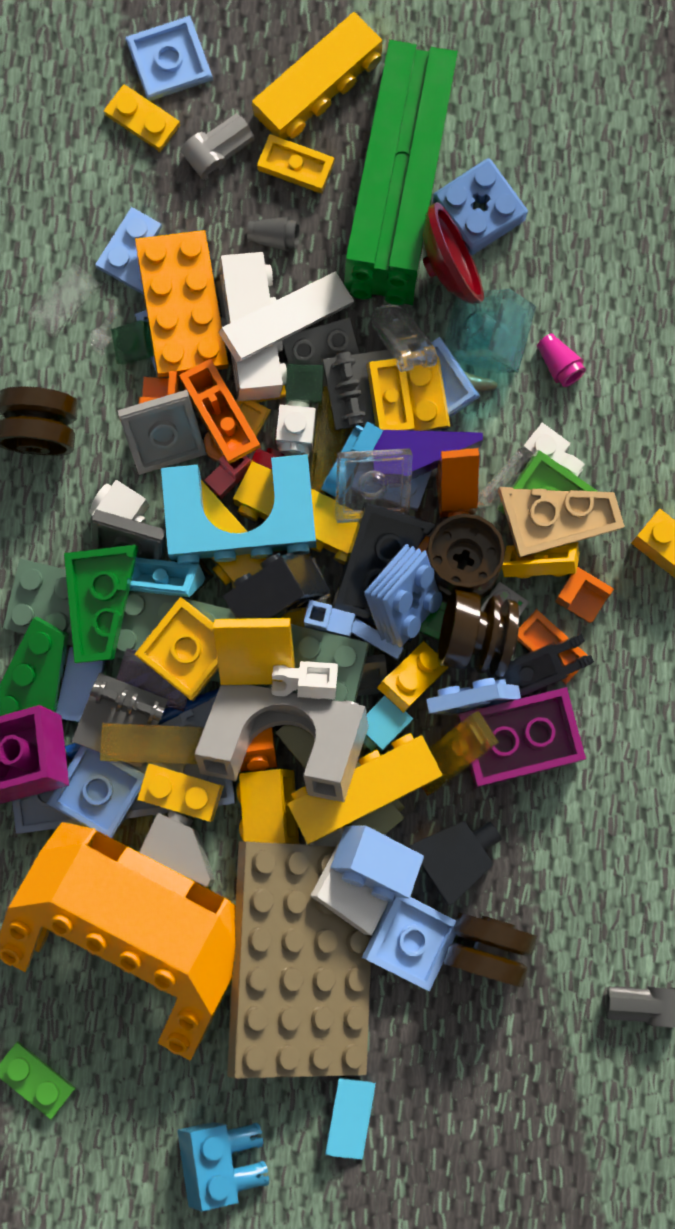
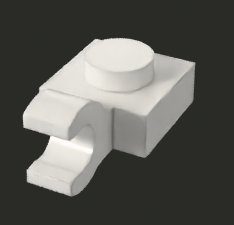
[520,423,585,477]
[271,661,338,700]

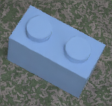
[330,826,424,902]

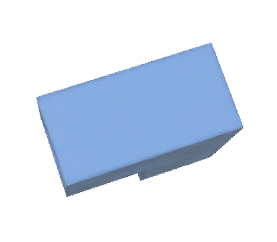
[304,599,355,638]

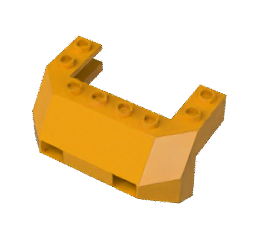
[0,822,236,1061]

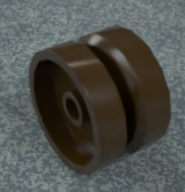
[0,386,78,456]
[444,912,537,988]

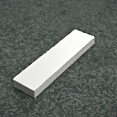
[218,271,354,363]

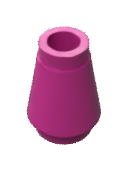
[537,333,586,387]

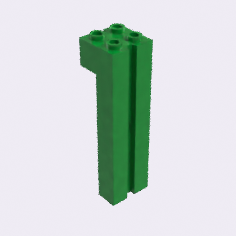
[344,40,458,305]

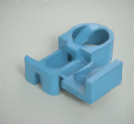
[321,422,383,498]

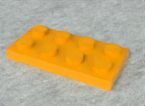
[135,230,228,378]

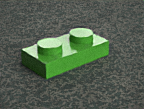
[0,1041,76,1120]

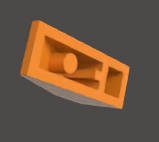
[179,359,261,464]
[436,448,479,518]

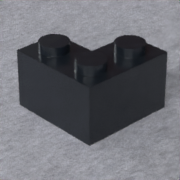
[223,552,331,619]

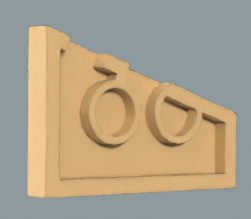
[498,487,625,558]

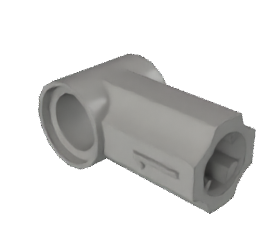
[181,113,254,180]

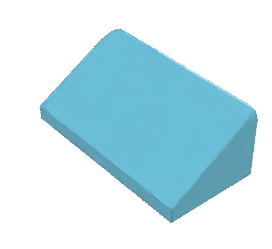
[129,557,205,597]
[325,1076,376,1159]

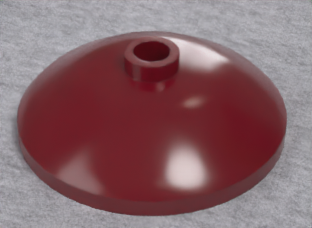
[423,202,484,305]

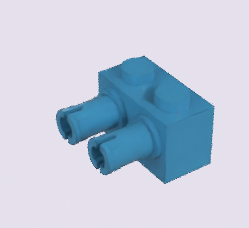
[177,1122,269,1212]

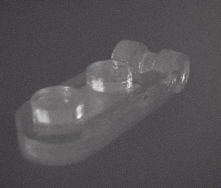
[372,304,437,372]

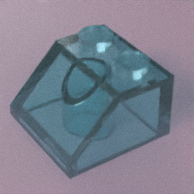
[444,289,536,373]

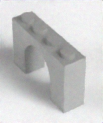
[195,685,369,802]

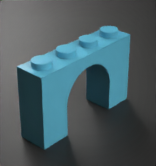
[161,454,317,565]

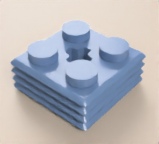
[432,158,528,256]
[364,544,442,648]

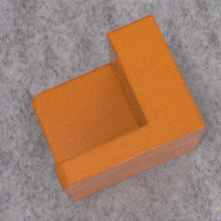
[139,371,180,404]
[554,567,614,623]

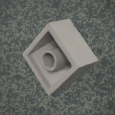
[139,810,215,887]

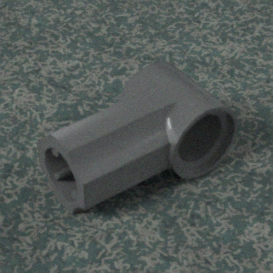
[606,986,675,1028]

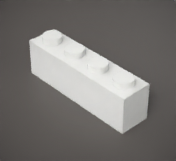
[219,252,288,402]

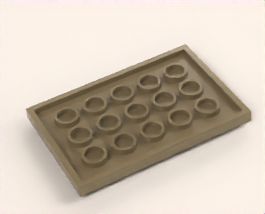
[227,842,372,1078]

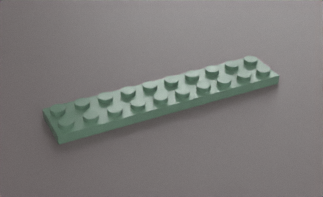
[3,558,370,703]

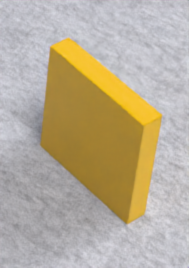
[134,597,219,701]
[213,618,295,685]

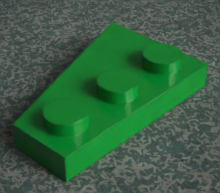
[64,545,139,663]
[0,617,69,716]

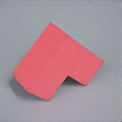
[204,456,251,499]

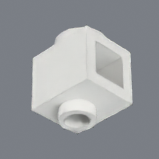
[276,401,316,457]
[89,480,149,523]

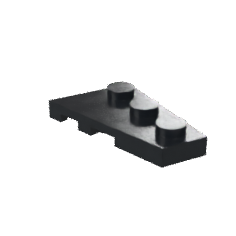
[332,502,436,619]

